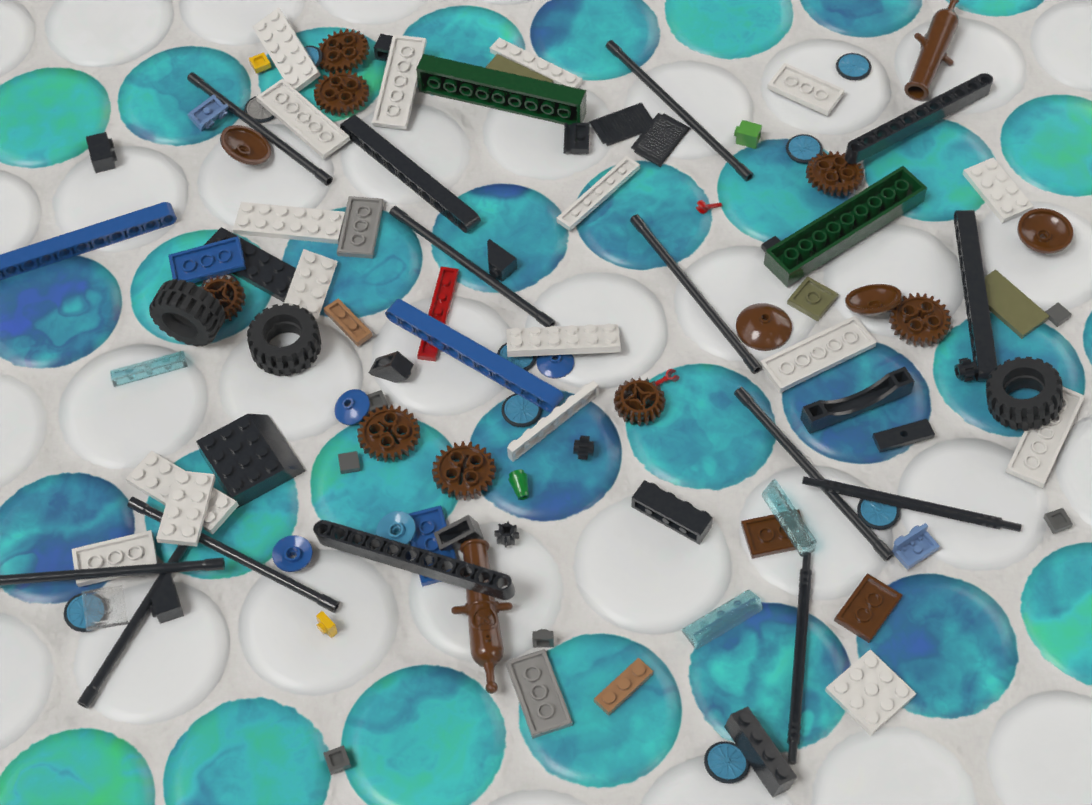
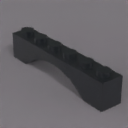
[800,367,915,434]

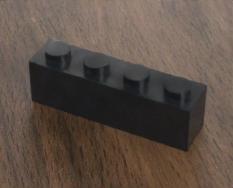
[631,480,713,545]
[724,706,797,798]

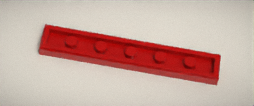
[417,267,459,362]

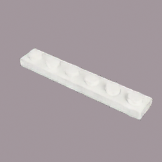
[490,38,582,88]
[557,156,640,231]
[507,381,599,462]

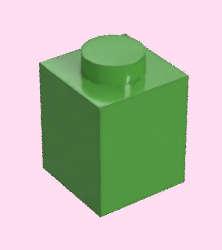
[734,120,762,149]

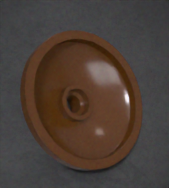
[220,125,271,165]
[1017,208,1073,254]
[845,284,902,316]
[736,303,792,351]

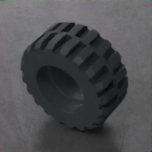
[149,279,225,347]
[247,303,322,376]
[986,356,1063,431]

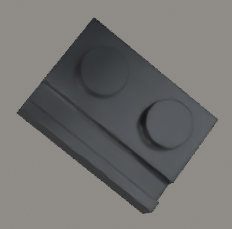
[564,122,590,154]

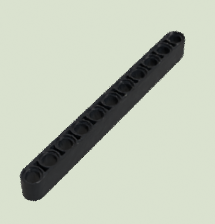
[844,73,993,164]
[340,115,481,233]
[954,210,997,381]
[313,520,515,600]

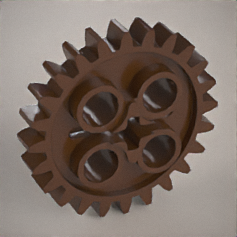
[318,28,370,74]
[314,70,369,116]
[806,151,864,197]
[889,293,951,347]
[357,404,420,463]
[432,441,496,501]

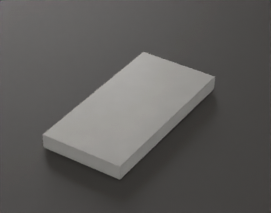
[337,196,384,259]
[505,649,573,739]

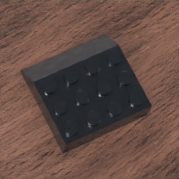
[196,414,305,509]

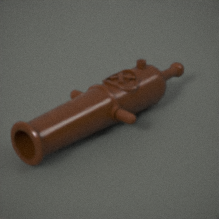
[904,0,959,100]
[451,539,513,694]

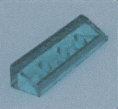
[110,350,188,387]
[762,479,817,557]
[682,589,763,649]

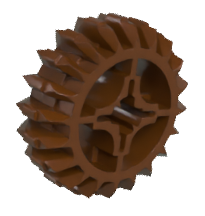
[203,275,246,323]
[614,377,666,426]

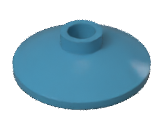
[376,511,416,544]

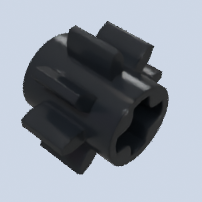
[954,357,978,382]
[573,435,594,460]
[494,521,519,548]

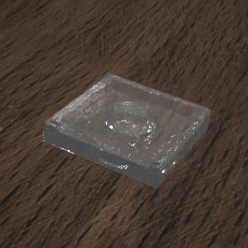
[81,585,128,631]

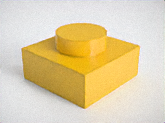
[249,52,271,74]
[316,611,338,638]

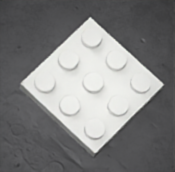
[825,650,916,736]

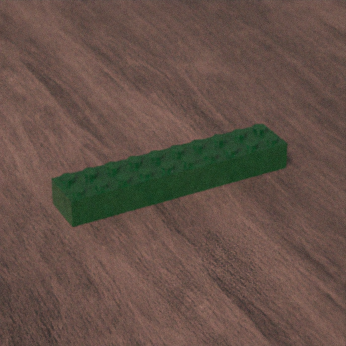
[416,54,586,125]
[764,166,927,287]

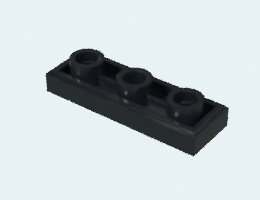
[872,419,935,453]

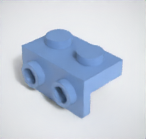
[187,95,229,131]
[892,523,940,570]

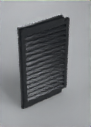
[589,102,653,146]
[631,113,690,167]

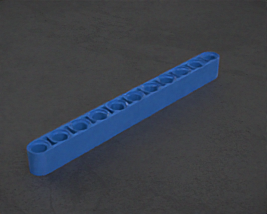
[0,202,177,280]
[385,299,564,412]

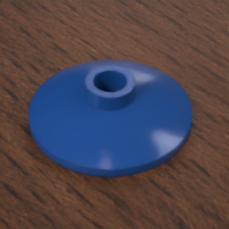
[537,354,574,379]
[334,389,370,425]
[272,535,313,572]

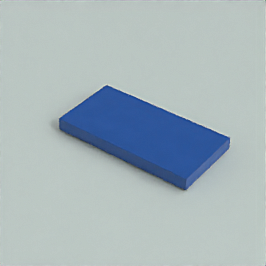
[168,236,246,283]
[409,505,457,587]

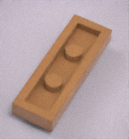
[324,298,373,346]
[594,657,654,716]

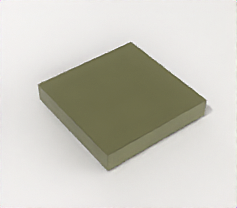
[787,276,839,321]

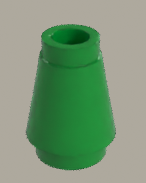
[508,469,529,500]

